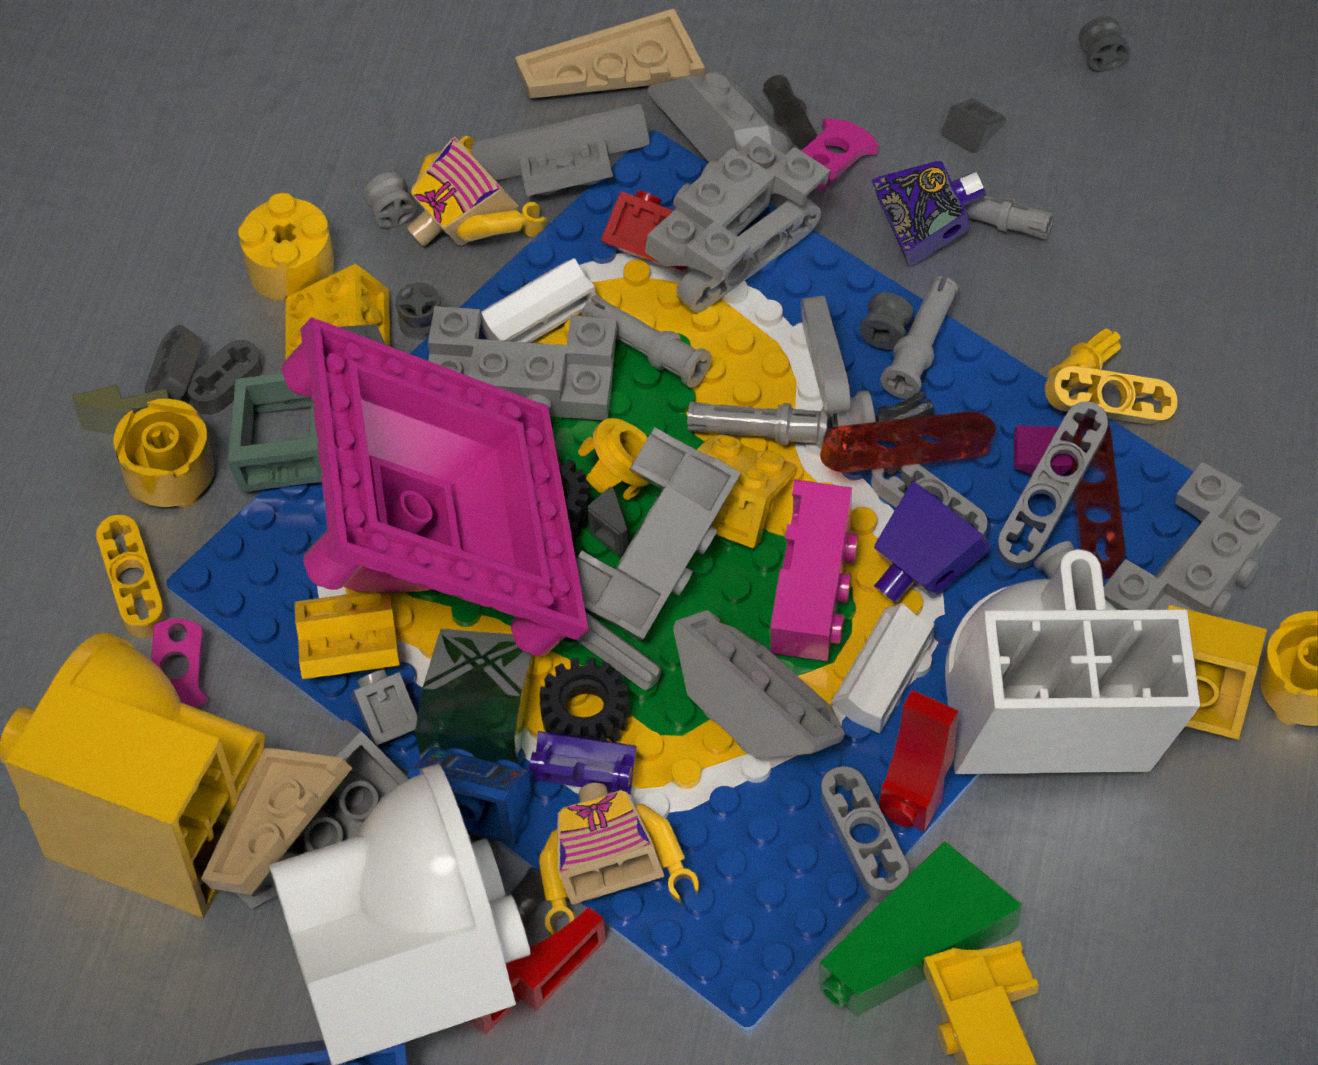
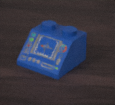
[407,747,532,845]

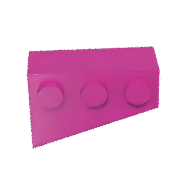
[770,480,859,661]

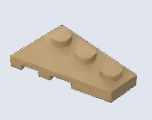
[201,747,352,895]

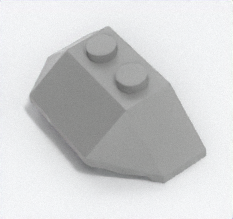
[647,72,793,195]
[673,610,845,759]

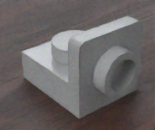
[350,669,422,746]

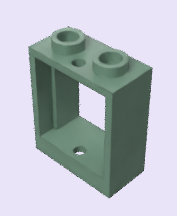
[228,373,323,492]

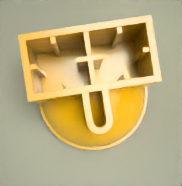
[0,632,265,918]

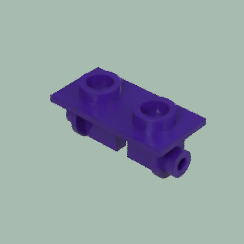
[529,731,637,795]

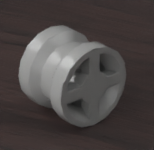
[363,172,417,228]
[831,390,876,442]

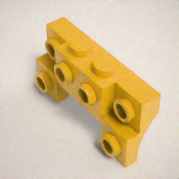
[923,940,1039,1065]

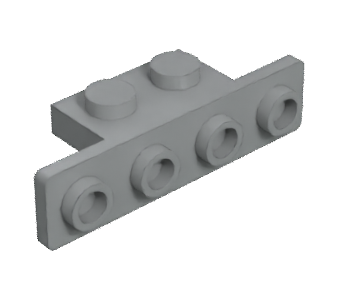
[471,104,650,196]

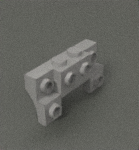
[645,136,830,282]
[428,306,617,420]
[576,427,741,641]
[1103,462,1282,618]

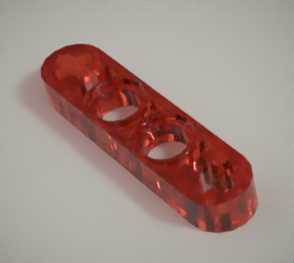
[820,412,996,472]
[1069,416,1125,580]

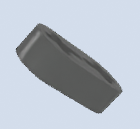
[145,325,202,400]
[187,340,262,415]

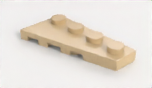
[515,8,705,99]

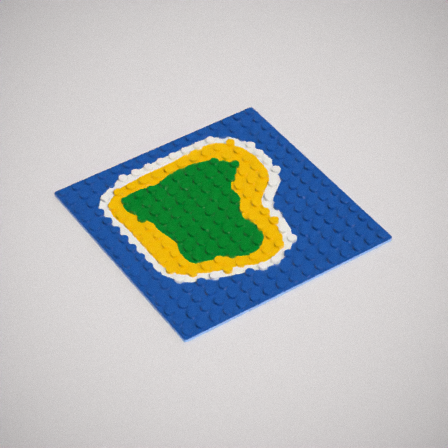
[166,130,1202,1031]

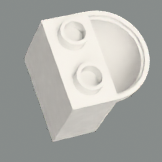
[945,549,1200,774]
[269,763,530,1065]

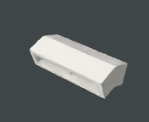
[480,258,596,343]
[831,603,935,733]

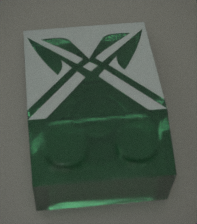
[415,629,535,765]

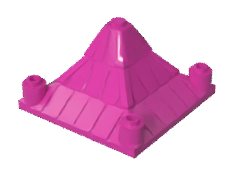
[282,317,588,656]

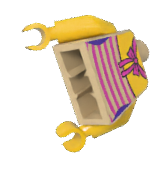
[407,136,547,247]
[539,782,699,935]

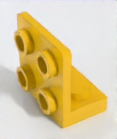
[285,263,390,360]
[697,435,797,549]

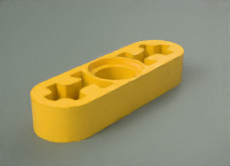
[1045,365,1178,425]
[96,515,166,638]

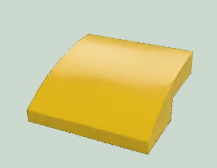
[294,592,399,679]

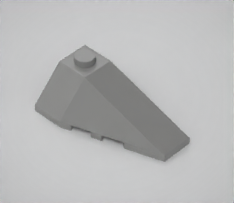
[236,719,408,909]

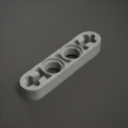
[676,198,821,313]
[801,295,851,414]
[997,401,1108,569]

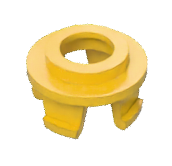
[578,418,650,500]

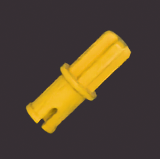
[1048,328,1121,392]

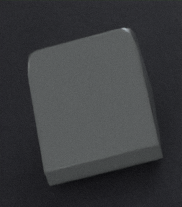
[941,98,1007,153]
[588,487,628,558]

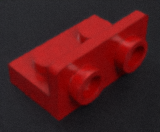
[600,190,688,274]

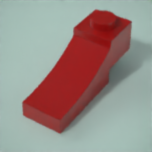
[880,690,959,832]
[470,906,606,1035]

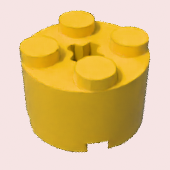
[238,193,334,301]
[113,399,215,508]
[1259,611,1318,726]

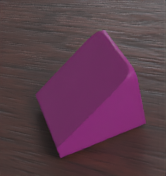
[1014,425,1073,476]

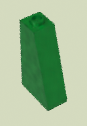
[819,841,1022,1017]

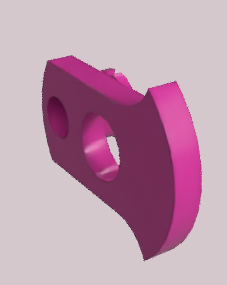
[801,118,879,190]
[151,619,210,709]

